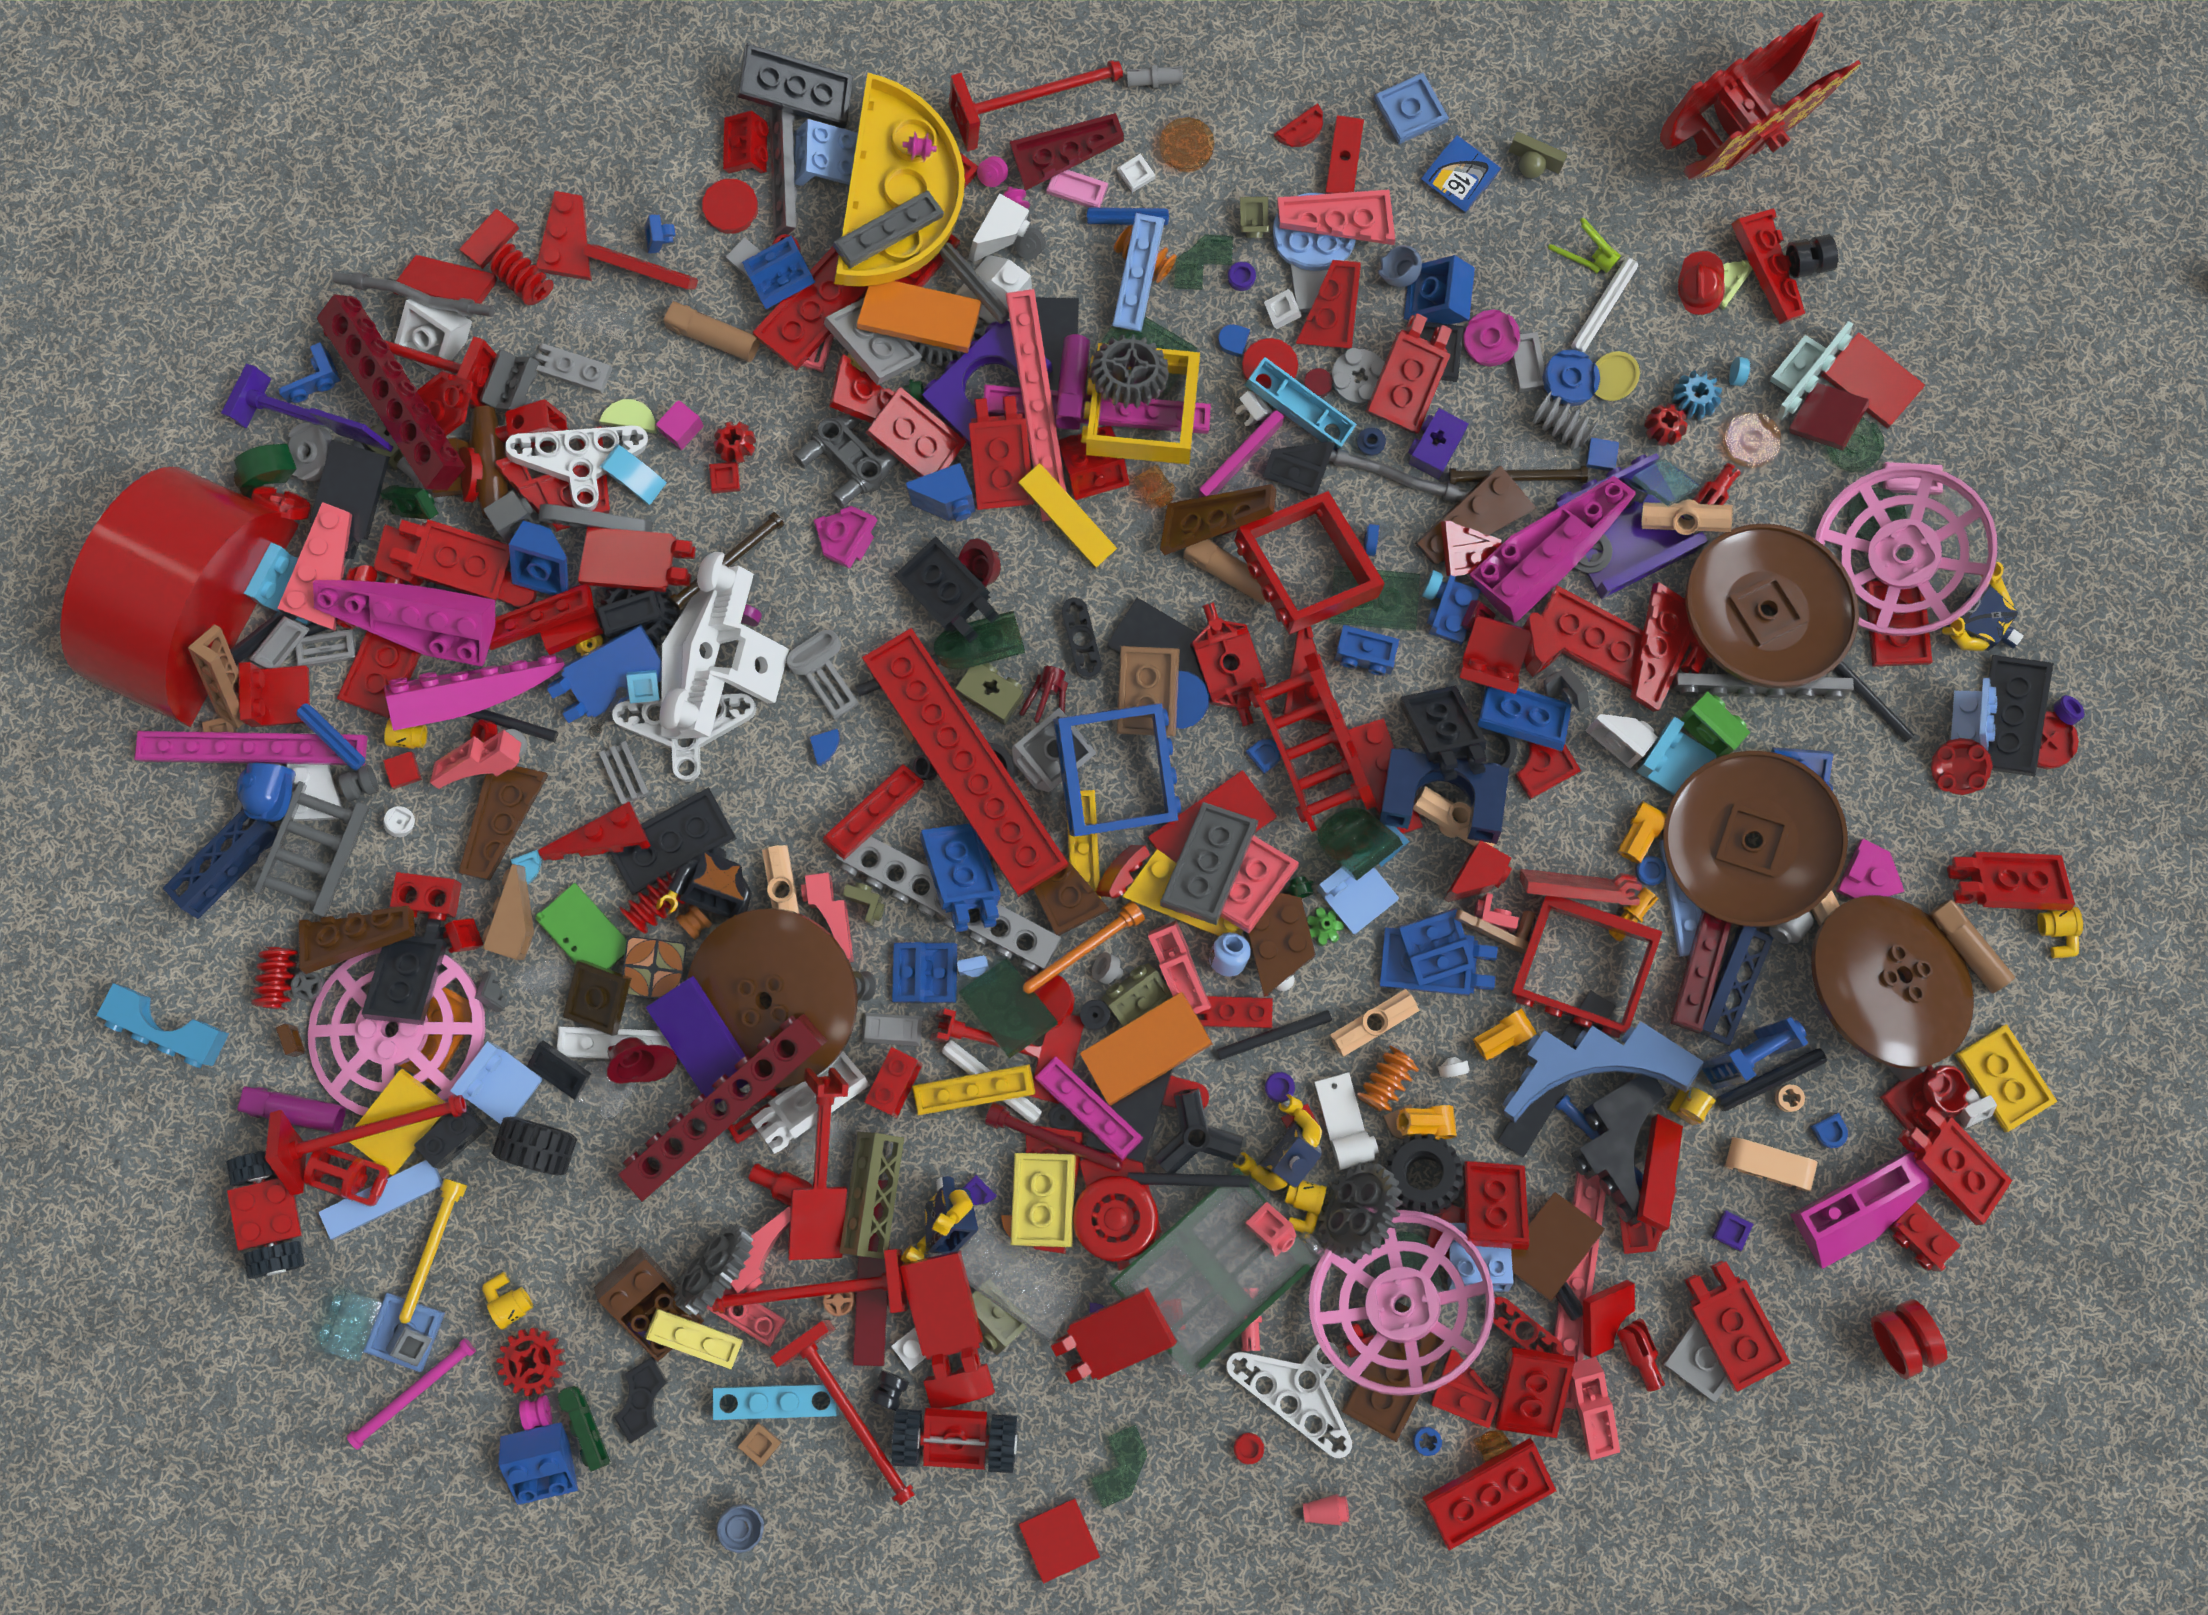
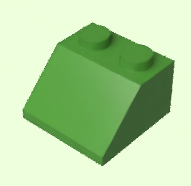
[1679,691,1750,758]

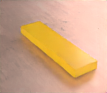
[1018,463,1117,568]
[1067,790,1101,898]
[912,1064,1035,1115]

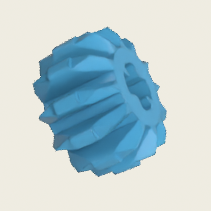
[1672,370,1722,420]

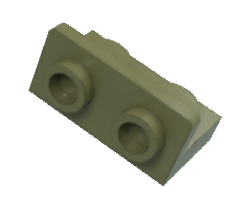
[1101,963,1173,1027]
[972,1279,1030,1355]

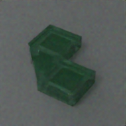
[1174,234,1233,290]
[1091,1424,1148,1508]

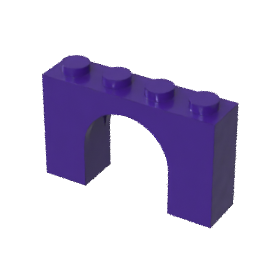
[922,320,1053,446]

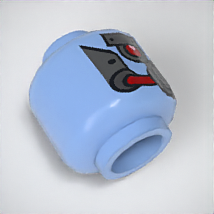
[1209,932,1251,977]

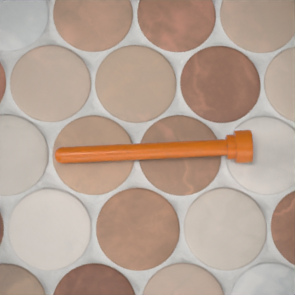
[1023,901,1145,994]

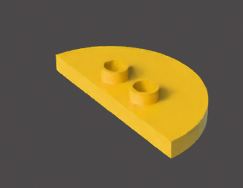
[834,73,965,286]

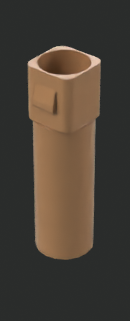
[664,301,760,362]
[1184,539,1267,605]
[1928,899,2015,994]

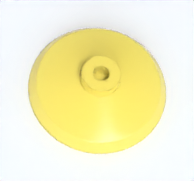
[1595,351,1640,401]

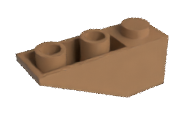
[483,864,534,960]

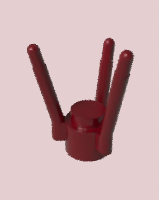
[1020,666,1068,723]

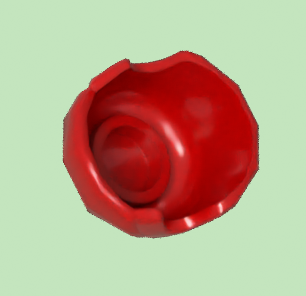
[1922,1065,1970,1113]

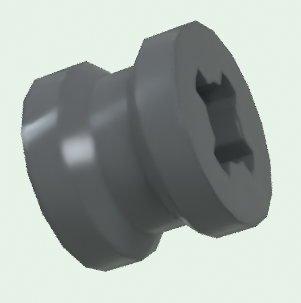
[291,971,326,1002]

